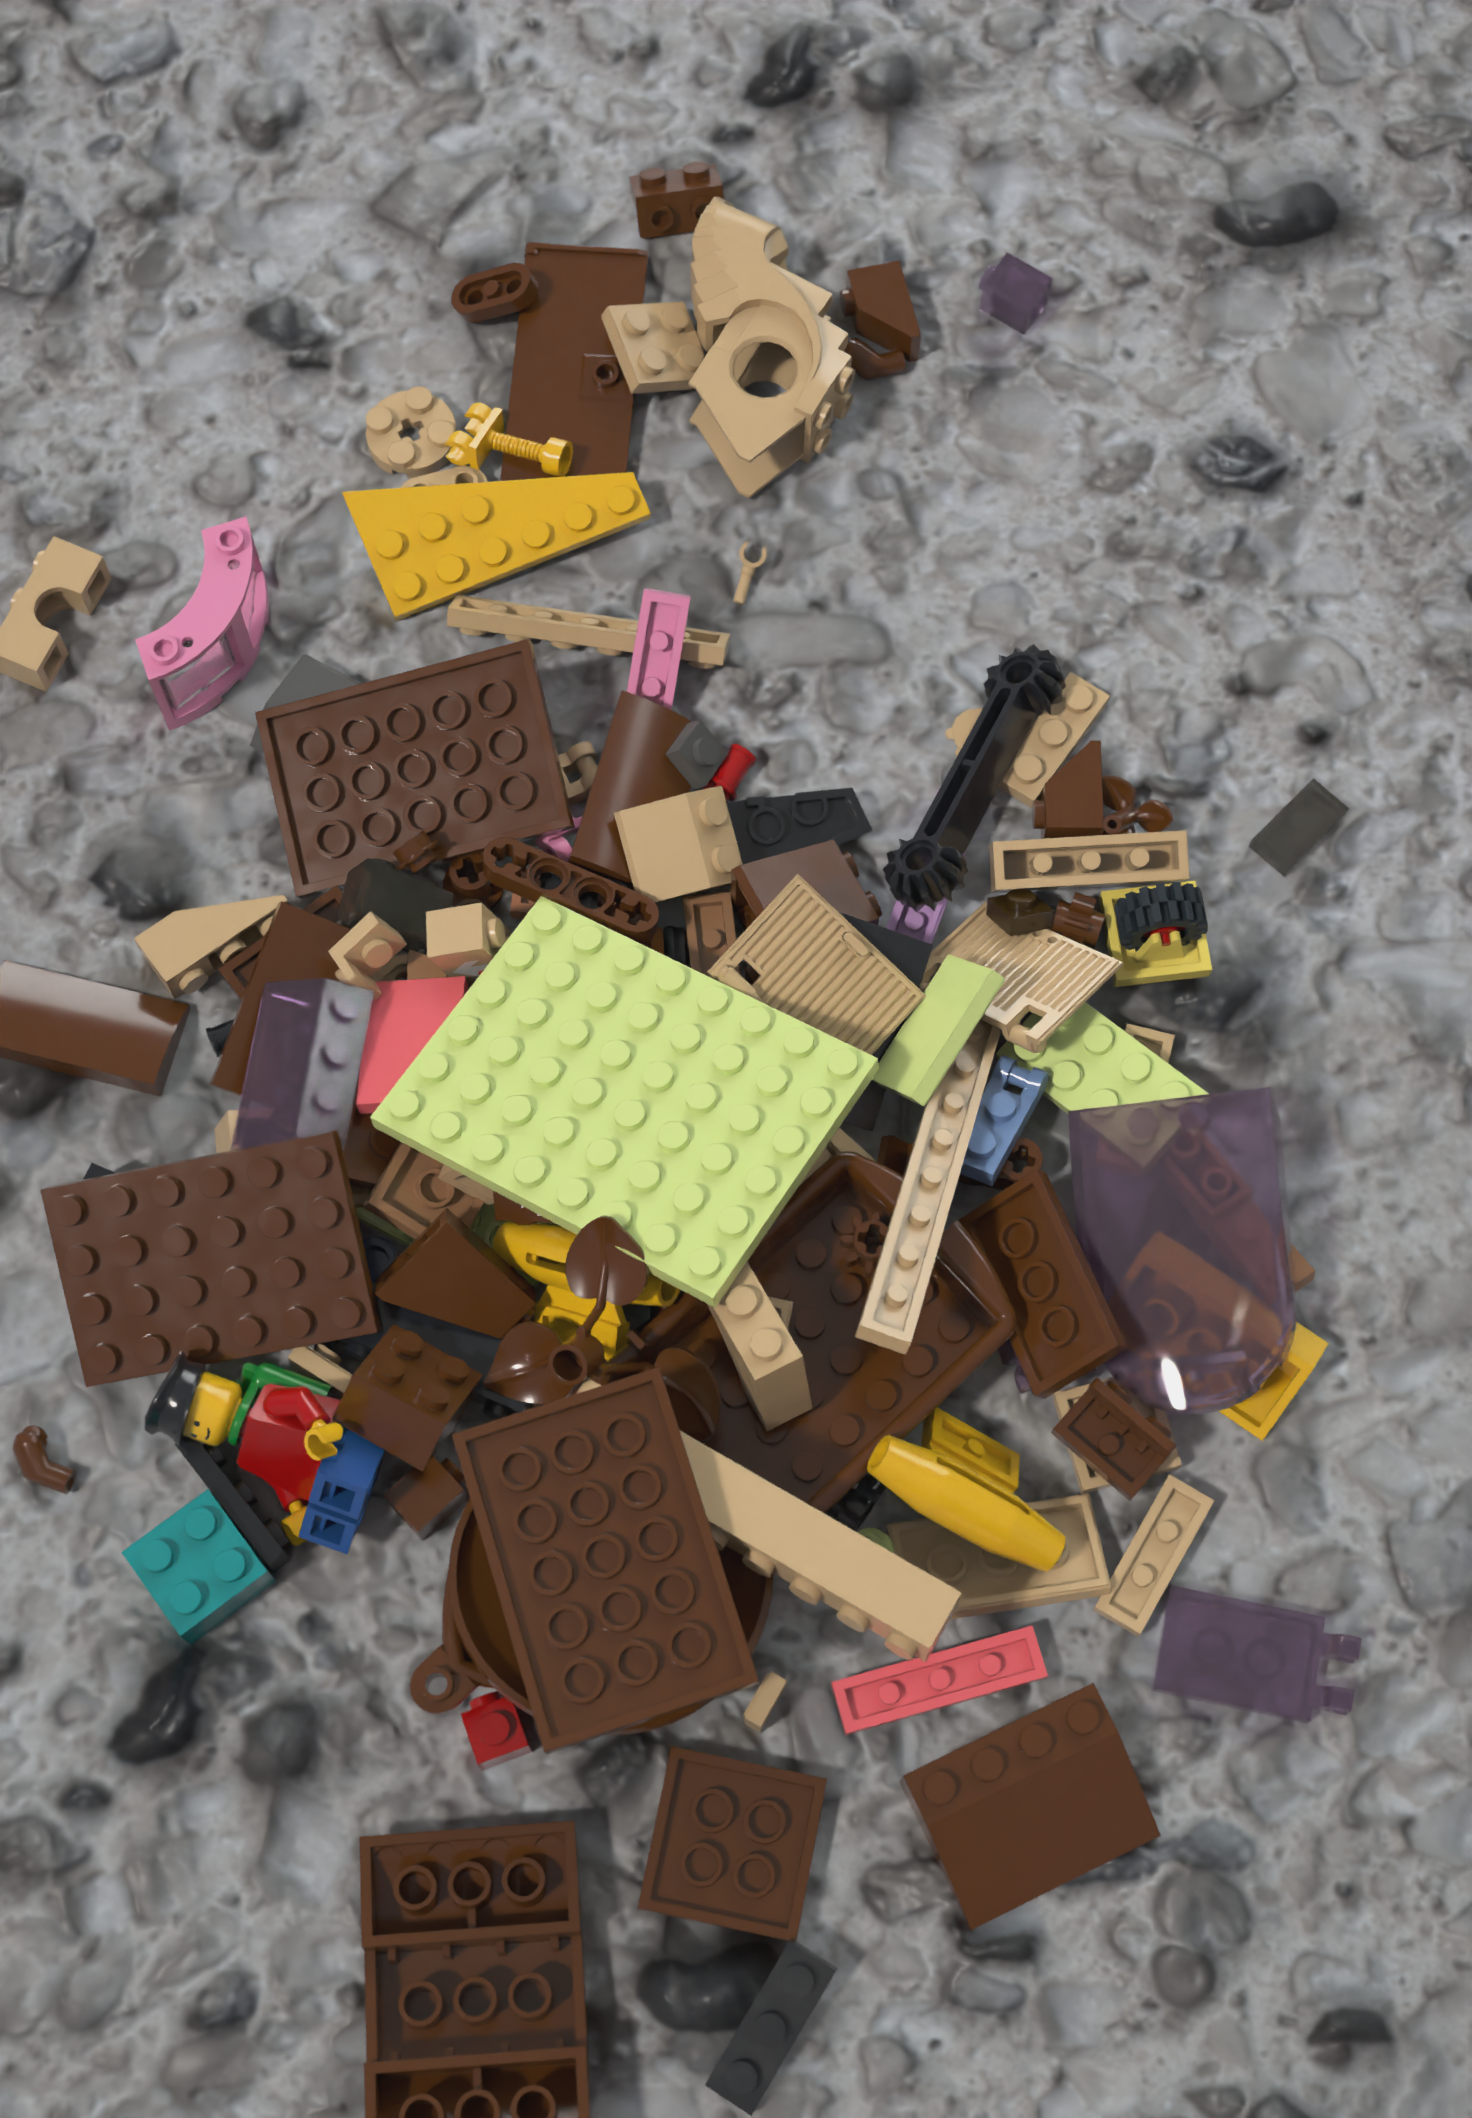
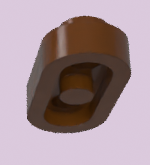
[451,263,538,323]

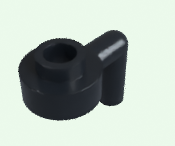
[832,1475,892,1532]

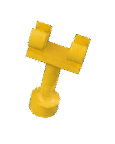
[444,403,573,477]

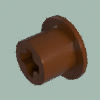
[443,852,504,909]

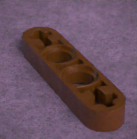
[482,837,659,944]

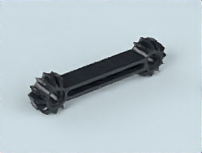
[883,644,1066,912]

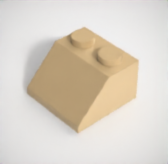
[614,786,743,903]

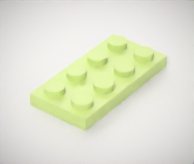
[996,1002,1212,1175]

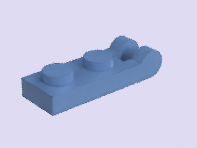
[960,1055,1049,1186]

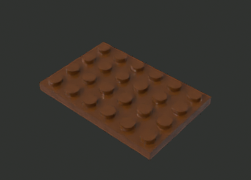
[255,639,575,899]
[40,1129,382,1387]
[452,1367,760,1755]

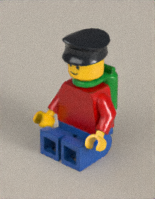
[144,1351,385,1554]

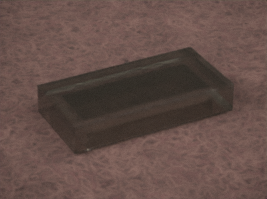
[1249,778,1349,877]

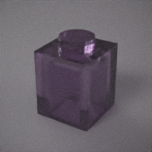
[979,252,1053,335]

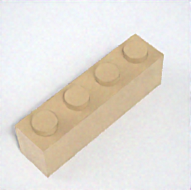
[988,830,1190,893]

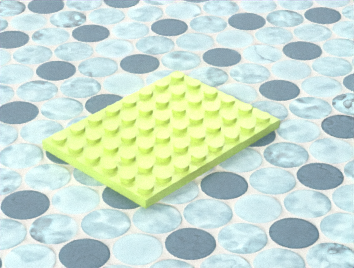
[370,896,879,1308]

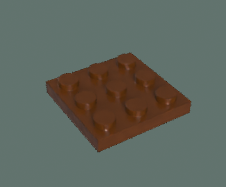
[638,1746,827,1941]

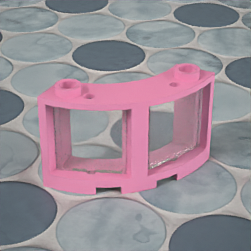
[135,516,269,731]

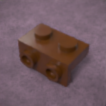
[629,162,724,239]
[1051,1378,1176,1501]

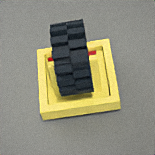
[1099,880,1212,987]

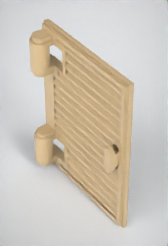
[707,874,926,1055]
[919,902,1123,1053]

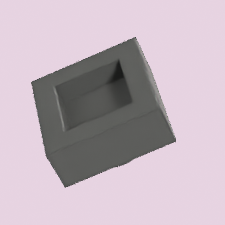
[665,719,728,789]

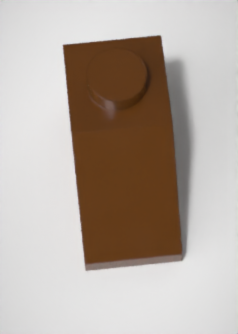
[840,260,921,362]
[1032,740,1104,839]

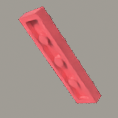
[831,1625,1048,1736]

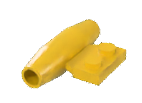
[493,1222,680,1361]
[867,1407,1066,1572]

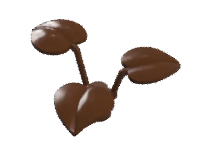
[483,1215,721,1435]

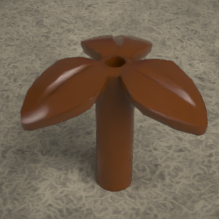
[1102,775,1174,835]

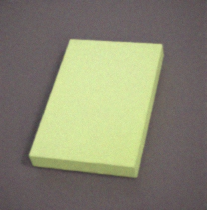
[872,954,1005,1106]

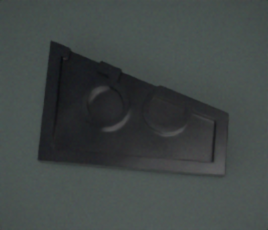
[726,788,873,864]

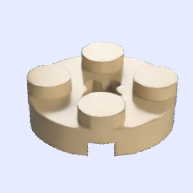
[366,386,457,478]

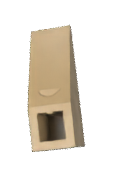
[134,895,289,999]

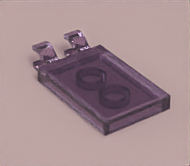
[1151,1585,1362,1723]

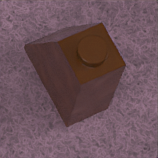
[375,1208,536,1339]

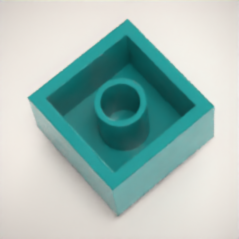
[121,1489,276,1645]

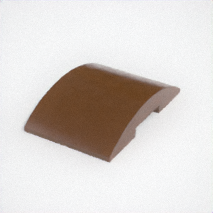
[359,1820,591,2118]

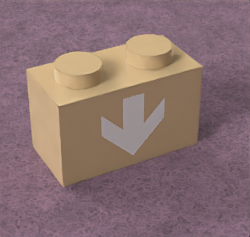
[426,902,513,989]

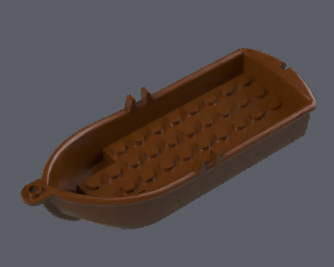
[410,1151,1017,1715]

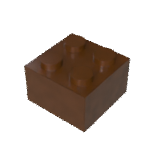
[332,1324,483,1472]

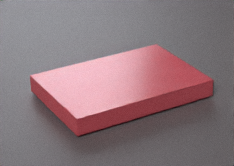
[356,976,468,1114]

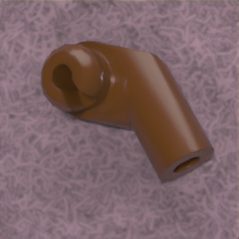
[844,337,906,380]
[12,1425,77,1494]

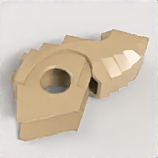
[689,196,855,498]

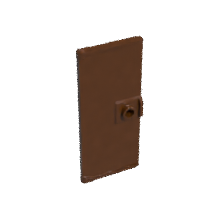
[500,242,649,481]

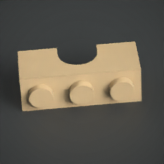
[0,536,112,692]

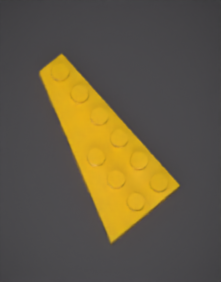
[342,472,651,622]

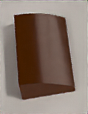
[568,690,692,891]
[0,960,191,1097]

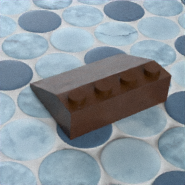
[899,1683,1161,1931]

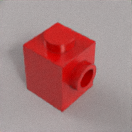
[460,1691,532,1771]

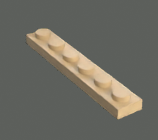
[447,595,730,669]

